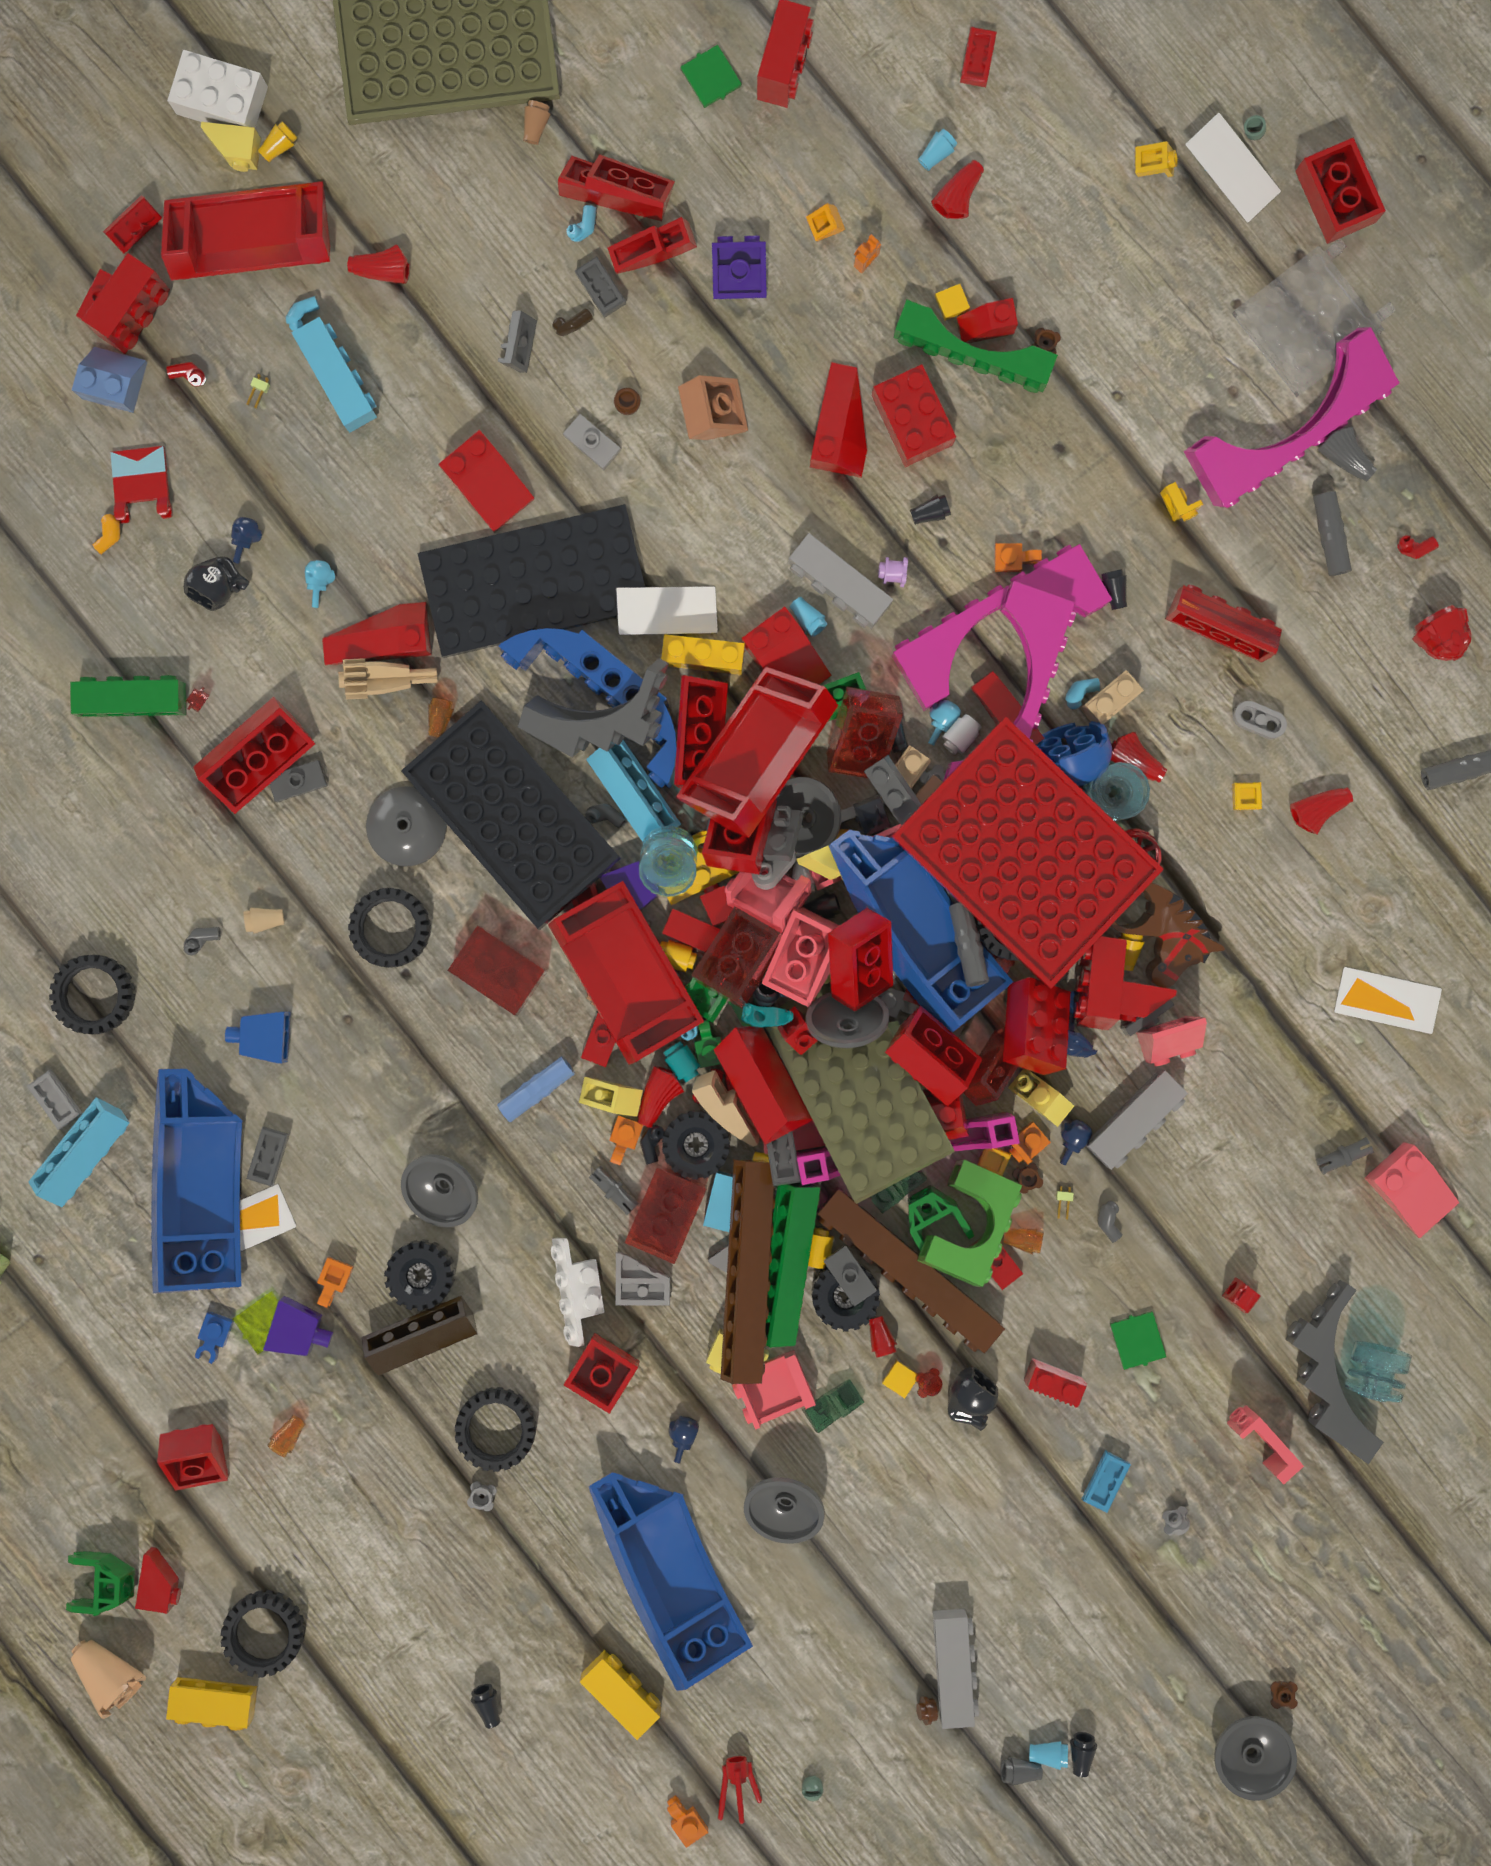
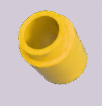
[660,940,697,973]
[808,1227,834,1269]

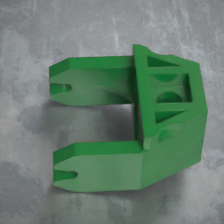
[907,1185,975,1251]
[66,1551,135,1616]

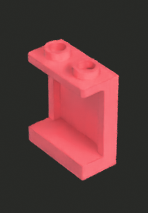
[725,870,811,934]
[732,1350,816,1430]
[1227,1405,1304,1484]

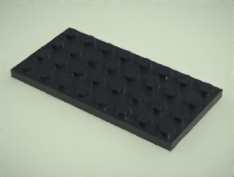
[417,504,645,658]
[401,700,621,930]

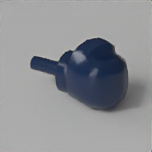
[231,517,262,564]
[1060,1120,1092,1166]
[668,1416,699,1464]

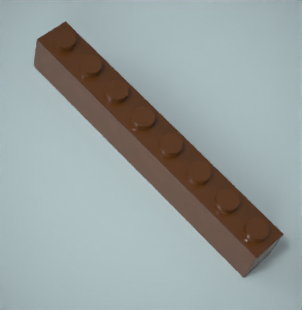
[720,1160,775,1384]
[817,1186,1005,1354]

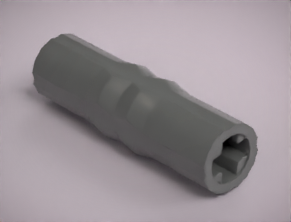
[1313,491,1352,576]
[1421,750,1491,791]
[949,903,989,987]

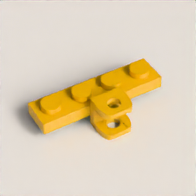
[659,830,739,905]

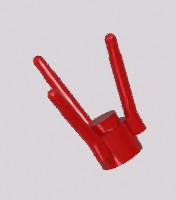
[718,1756,762,1824]

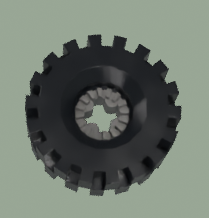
[662,1110,730,1180]
[384,1239,456,1311]
[812,1263,880,1332]

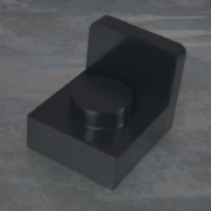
[853,794,890,836]

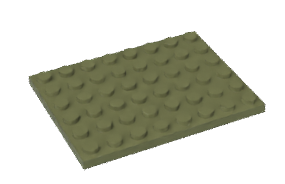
[333,0,560,125]

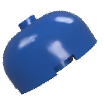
[1036,721,1112,787]

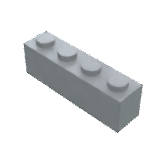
[788,533,893,629]
[1086,1069,1188,1170]
[932,1609,979,1729]

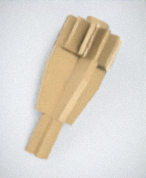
[338,659,437,700]

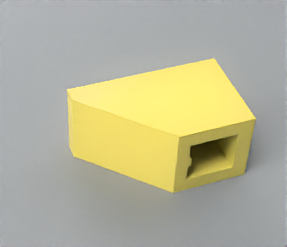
[1008,1068,1074,1127]

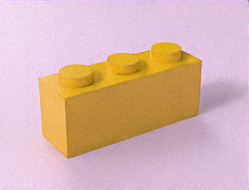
[661,634,745,675]
[580,1650,661,1740]
[166,1677,257,1731]

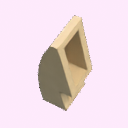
[692,1070,760,1147]

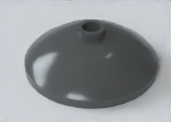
[770,777,841,858]
[366,786,447,867]
[806,992,889,1048]
[401,1154,478,1227]
[743,1477,825,1544]
[1214,1716,1297,1801]

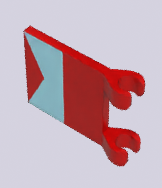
[110,446,172,524]

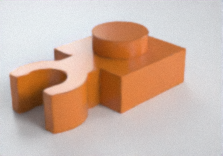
[854,234,881,274]

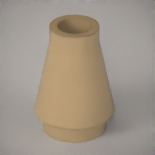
[243,908,285,934]

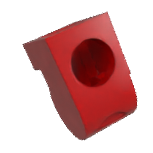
[1222,1277,1261,1314]

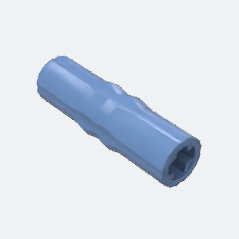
[497,1056,575,1122]

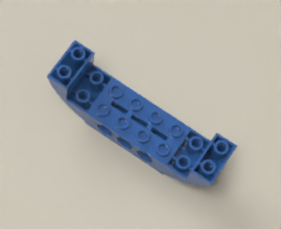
[498,628,677,788]

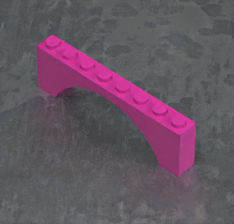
[1183,327,1399,508]
[892,544,1112,711]
[943,581,1076,781]
[796,1111,1020,1185]

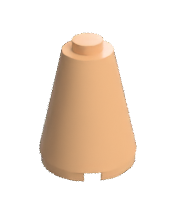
[71,1640,146,1719]

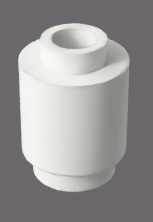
[942,714,982,755]

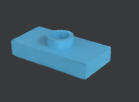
[1081,1450,1131,1513]

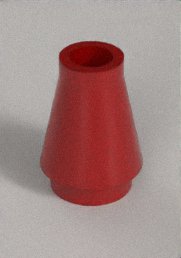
[869,1316,897,1358]

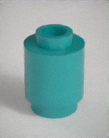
[663,1041,701,1082]

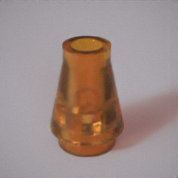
[428,697,454,737]
[1003,1228,1044,1255]
[267,1415,306,1458]

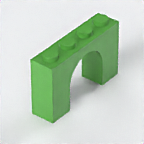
[917,1159,1022,1287]

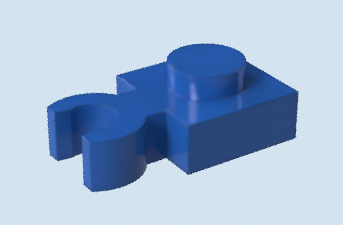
[195,1311,235,1364]

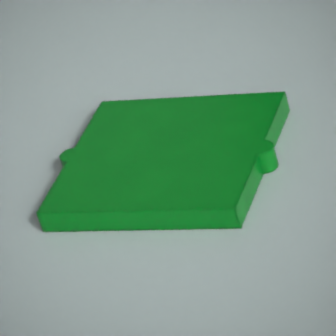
[680,45,742,108]
[1110,1311,1166,1370]

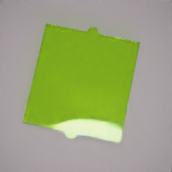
[233,1291,279,1355]

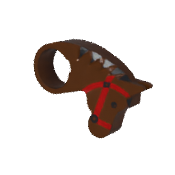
[1110,882,1225,988]

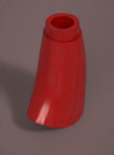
[931,160,984,219]
[347,244,410,284]
[1111,732,1167,783]
[1290,787,1353,835]
[637,1066,685,1128]

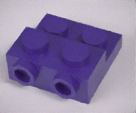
[712,235,767,299]

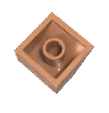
[678,375,748,440]

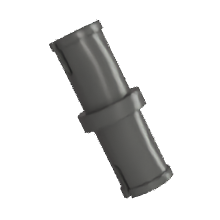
[1316,1137,1374,1175]
[589,1166,639,1216]

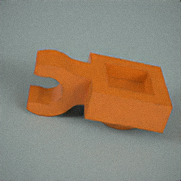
[995,543,1042,572]
[609,1115,643,1165]
[317,1257,354,1308]
[667,1795,708,1848]

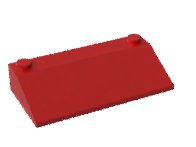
[161,181,330,281]
[676,667,839,838]
[548,881,704,1065]

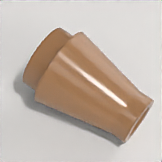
[523,100,551,145]

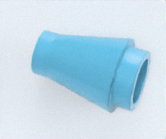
[918,129,957,171]
[790,597,827,637]
[1029,1741,1068,1770]

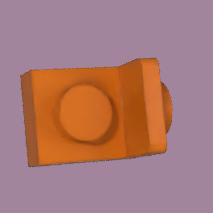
[1009,1121,1051,1165]

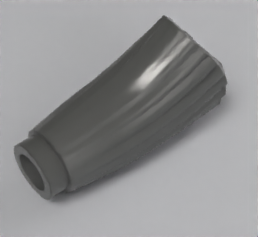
[1317,427,1377,482]

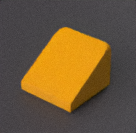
[806,203,845,242]

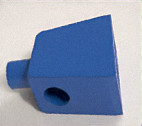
[225,1011,290,1064]

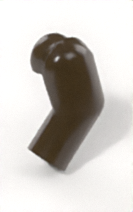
[552,308,593,337]

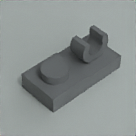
[498,311,537,373]
[763,806,803,862]

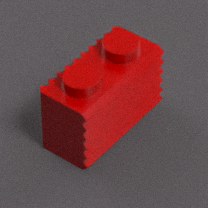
[1024,1358,1087,1408]

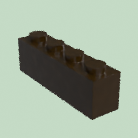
[361,1296,478,1376]

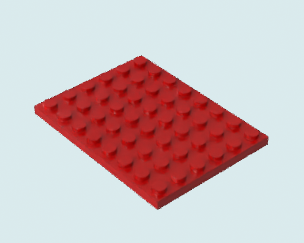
[891,717,1164,989]

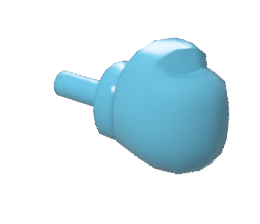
[305,560,335,608]
[928,700,961,746]

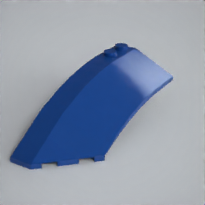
[829,830,1013,1032]
[151,1069,243,1294]
[588,1472,753,1691]

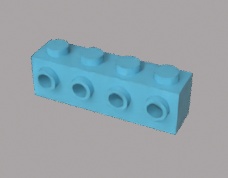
[291,317,377,433]
[586,740,681,848]
[28,1097,130,1207]

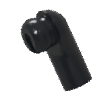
[640,1125,665,1165]

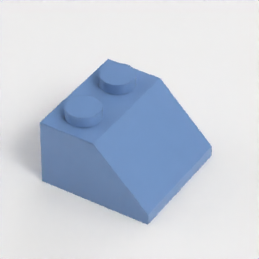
[72,347,147,413]

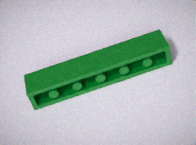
[765,1181,821,1348]

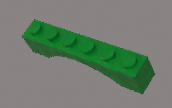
[893,299,1058,393]

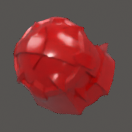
[1412,605,1471,661]

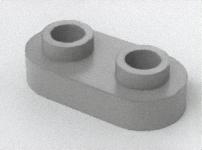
[1233,701,1287,739]
[751,850,796,890]

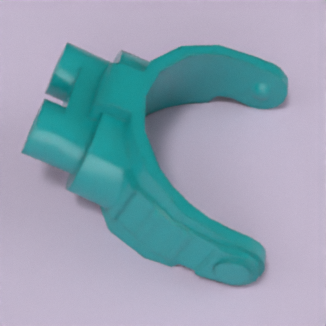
[741,1003,793,1027]

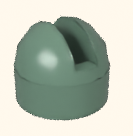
[1244,115,1266,141]
[802,1776,823,1802]

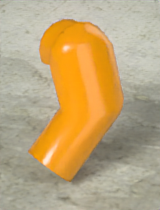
[92,514,120,554]

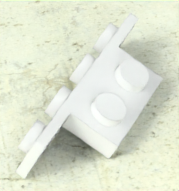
[551,1238,604,1347]

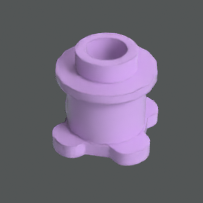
[878,557,908,587]

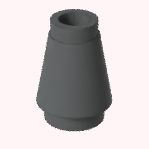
[1000,1757,1043,1786]

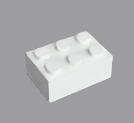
[167,50,268,128]

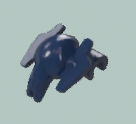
[1067,990,1097,1058]

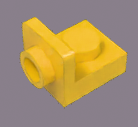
[1135,141,1178,177]
[1160,482,1204,522]

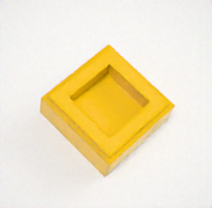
[935,284,970,321]
[1232,782,1262,810]
[977,1148,1011,1176]
[882,1359,919,1399]

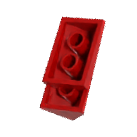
[558,154,675,222]
[714,1026,813,1145]

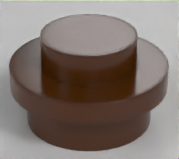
[614,388,641,415]
[916,1696,938,1726]

